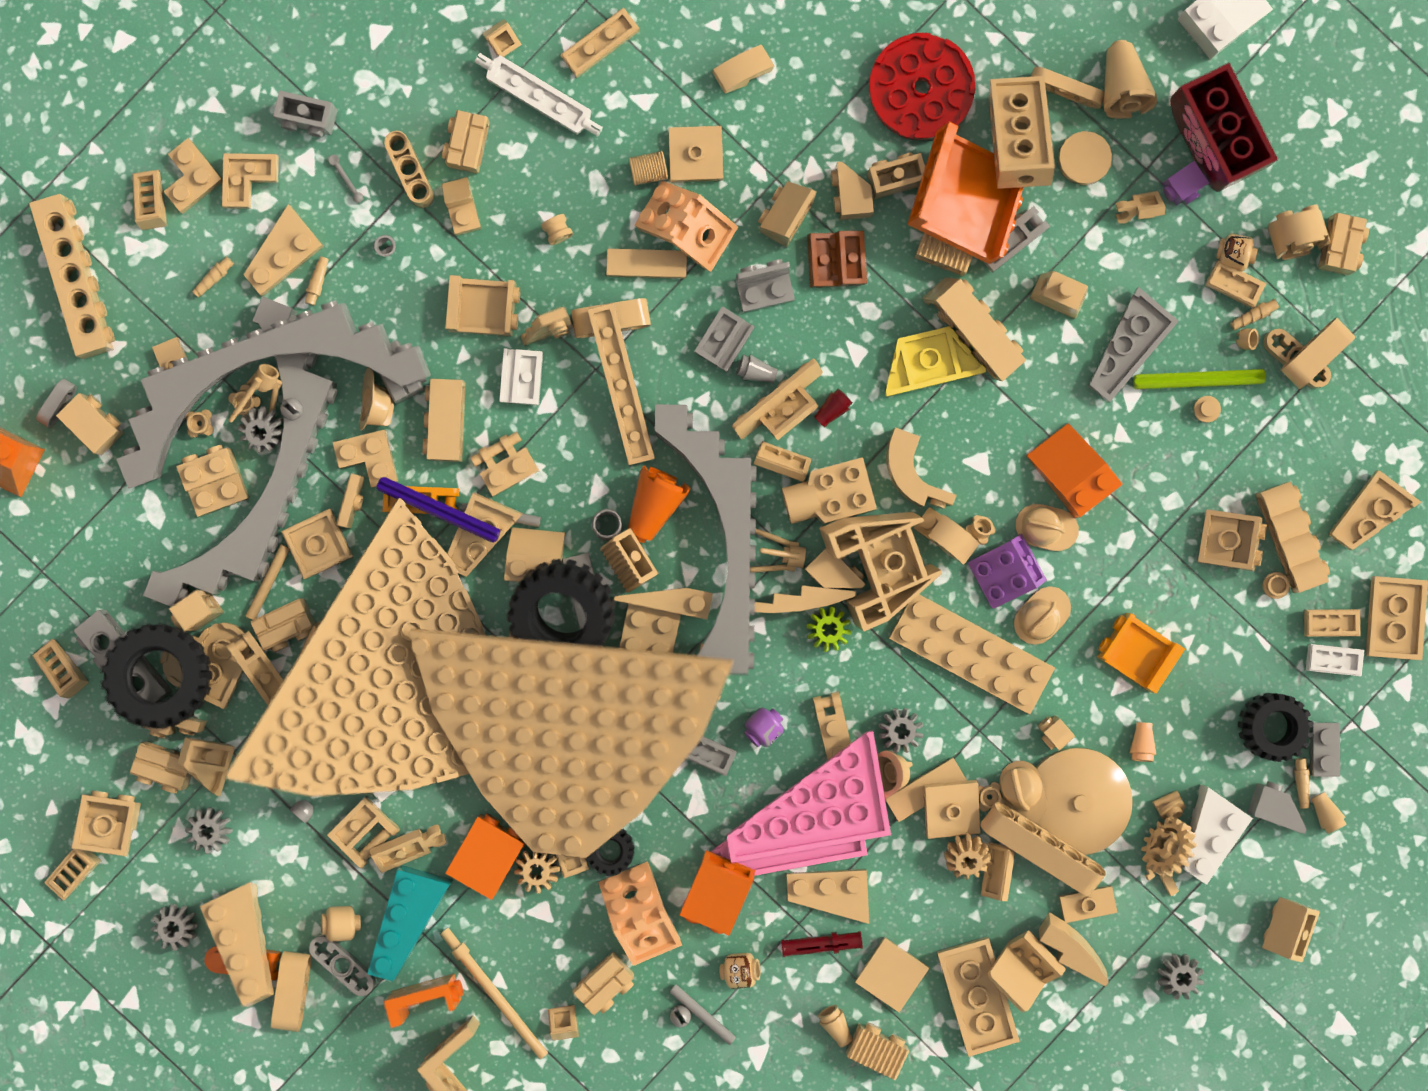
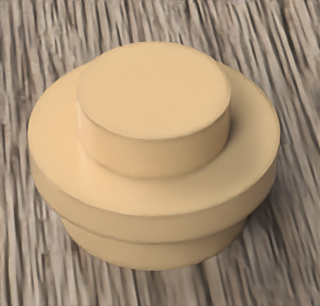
[1193,396,1221,423]
[1262,572,1290,599]

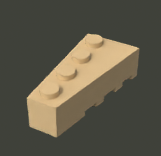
[922,278,1026,382]
[200,882,274,1007]

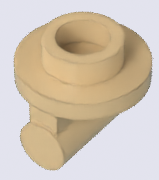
[1152,790,1185,820]

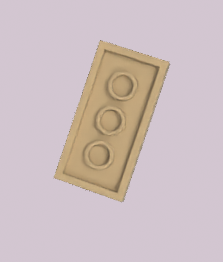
[937,936,1020,1057]

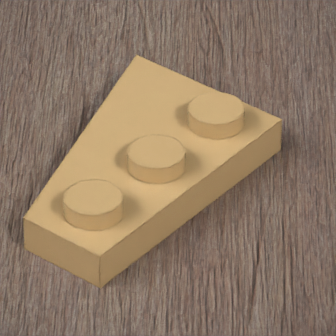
[244,204,324,296]
[1328,470,1421,550]
[447,492,523,577]

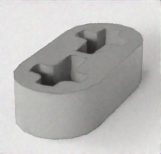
[36,379,77,428]

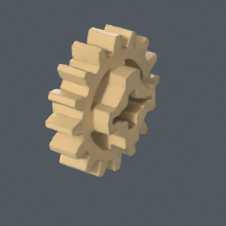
[1141,818,1197,877]

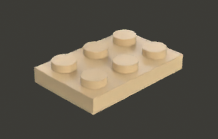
[1366,576,1428,660]

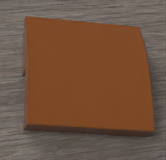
[807,231,867,288]

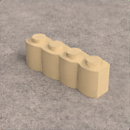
[1256,482,1330,593]

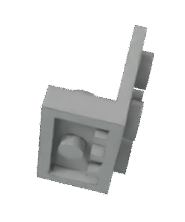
[736,259,795,313]

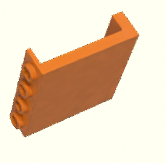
[907,122,1024,264]

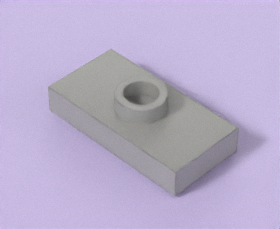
[686,736,737,776]

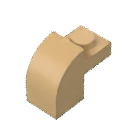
[914,507,980,565]

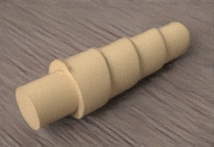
[192,256,234,297]
[304,256,329,306]
[1230,299,1279,331]
[1293,758,1310,808]

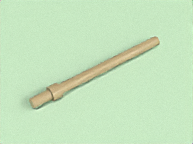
[440,927,548,1059]

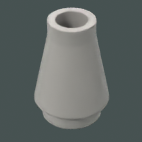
[736,354,778,384]

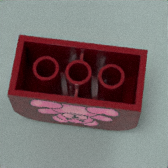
[1170,62,1278,192]

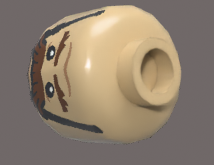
[1216,233,1258,271]

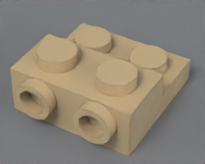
[176,445,250,517]
[1198,509,1267,571]
[72,791,141,856]

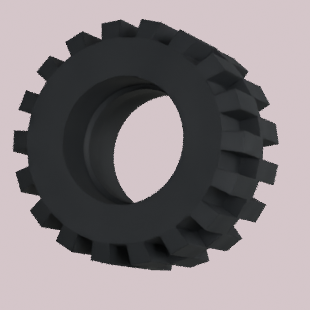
[1238,693,1314,762]

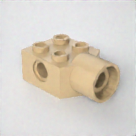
[781,457,877,524]

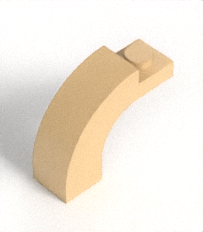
[886,427,956,509]

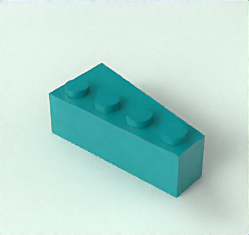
[367,865,453,981]

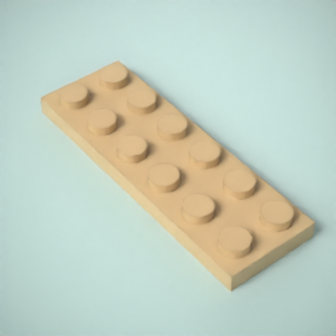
[889,594,1055,715]

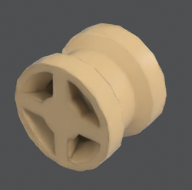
[541,214,573,245]

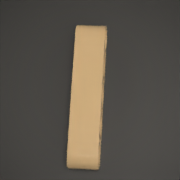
[980,802,1106,896]

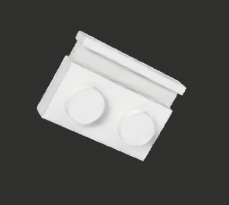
[499,348,543,405]

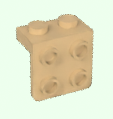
[988,930,1066,1012]

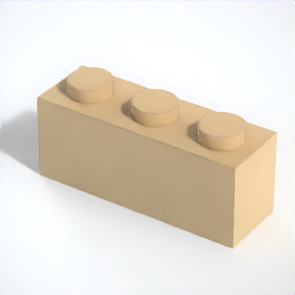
[423,379,466,462]

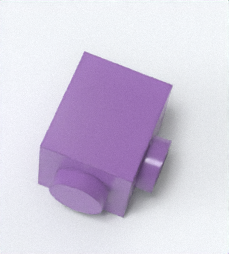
[1162,161,1209,206]

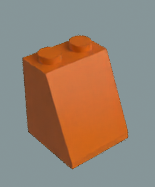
[0,428,45,497]

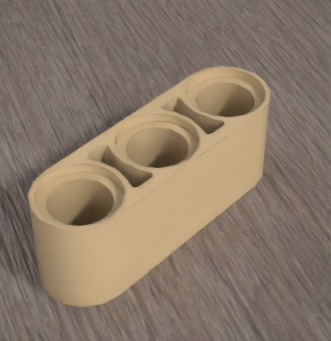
[384,131,434,208]
[571,298,651,338]
[1281,317,1356,389]
[271,951,312,1032]

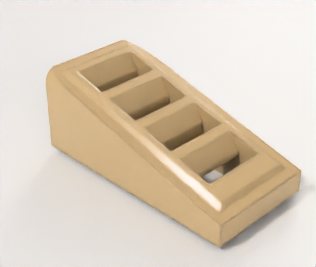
[132,170,167,230]
[32,639,89,699]
[44,849,102,901]

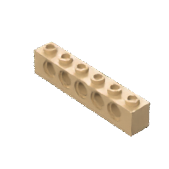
[29,194,115,359]

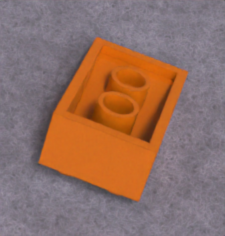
[1026,423,1123,518]

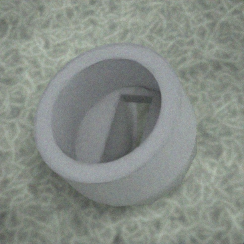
[374,235,396,257]
[280,398,304,420]
[290,800,313,823]
[670,1004,691,1027]

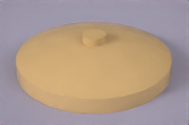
[1035,748,1132,855]

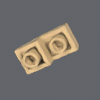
[712,44,774,94]
[142,718,207,738]

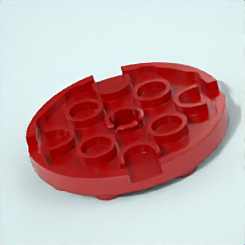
[869,33,976,141]

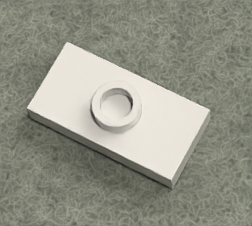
[1306,644,1364,676]

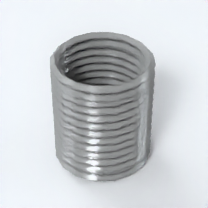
[592,509,622,541]

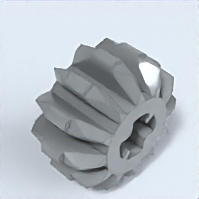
[238,406,283,453]
[878,708,924,753]
[185,807,233,854]
[150,904,198,951]
[1157,954,1204,1000]

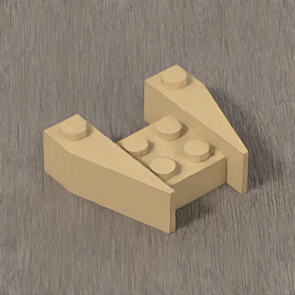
[819,512,942,632]
[614,588,713,653]

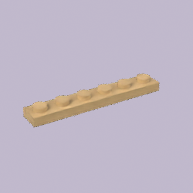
[588,302,655,465]

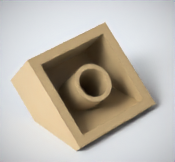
[758,181,816,248]
[504,527,565,582]

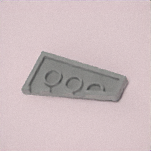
[1088,287,1179,403]

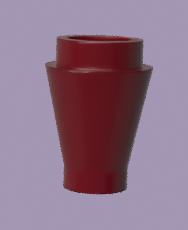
[814,388,853,427]

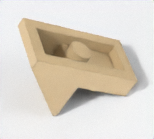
[442,177,481,236]

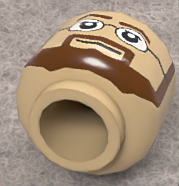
[719,953,761,989]

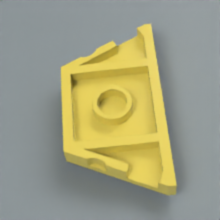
[885,326,986,397]

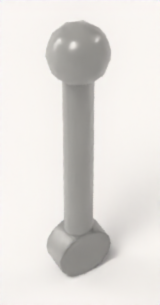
[328,155,363,203]

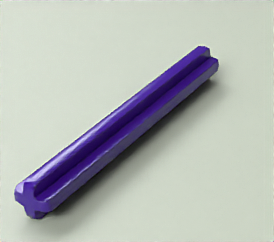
[376,477,500,543]

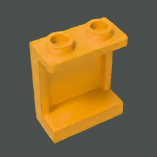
[1097,613,1185,694]

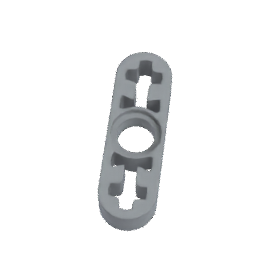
[309,934,376,996]

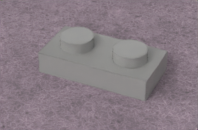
[1310,722,1340,777]

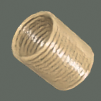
[629,151,668,186]

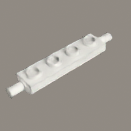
[475,53,603,137]

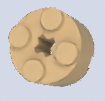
[1268,205,1330,260]

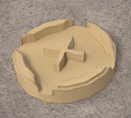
[1058,131,1112,185]

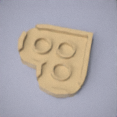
[160,622,252,709]

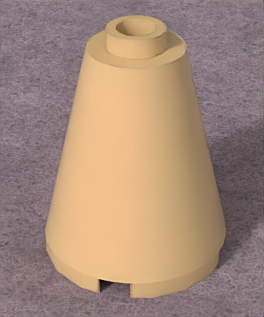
[1103,40,1157,119]

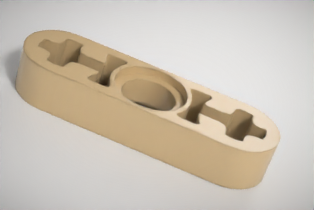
[1030,67,1104,109]
[1263,329,1331,389]

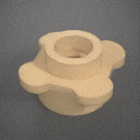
[228,384,261,415]
[185,409,214,438]
[965,515,995,545]
[978,782,1005,812]

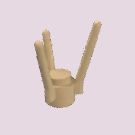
[228,364,282,423]
[750,528,806,573]

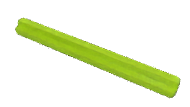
[1133,369,1266,389]

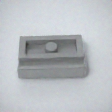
[694,306,755,373]

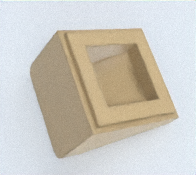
[483,19,522,57]
[548,1005,579,1041]

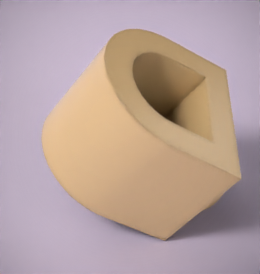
[1038,715,1075,751]

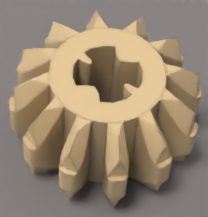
[944,833,991,881]
[514,850,560,894]

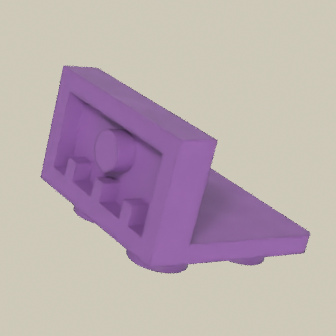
[968,534,1047,609]

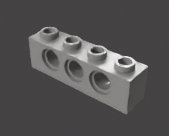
[73,610,173,702]

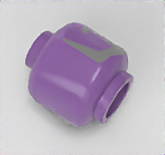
[744,708,784,747]

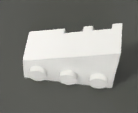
[1181,784,1253,885]

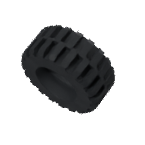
[507,559,615,647]
[101,624,212,728]

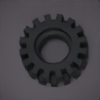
[586,829,635,876]

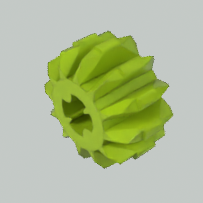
[806,607,852,652]

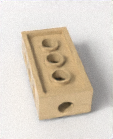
[988,76,1055,189]

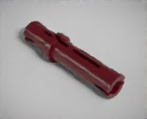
[781,931,863,957]

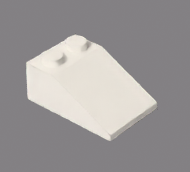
[1177,0,1273,60]

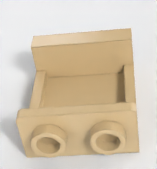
[446,275,520,336]

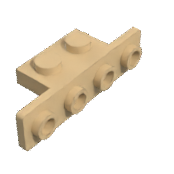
[732,359,823,441]

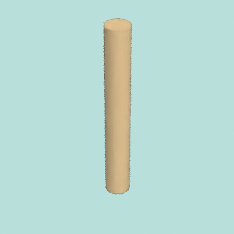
[245,544,290,620]

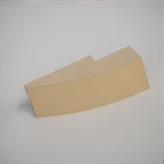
[1039,912,1108,986]

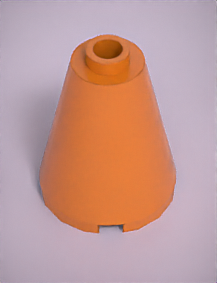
[628,465,691,543]

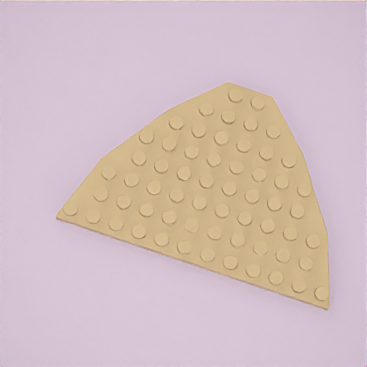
[224,498,485,796]
[410,629,733,858]

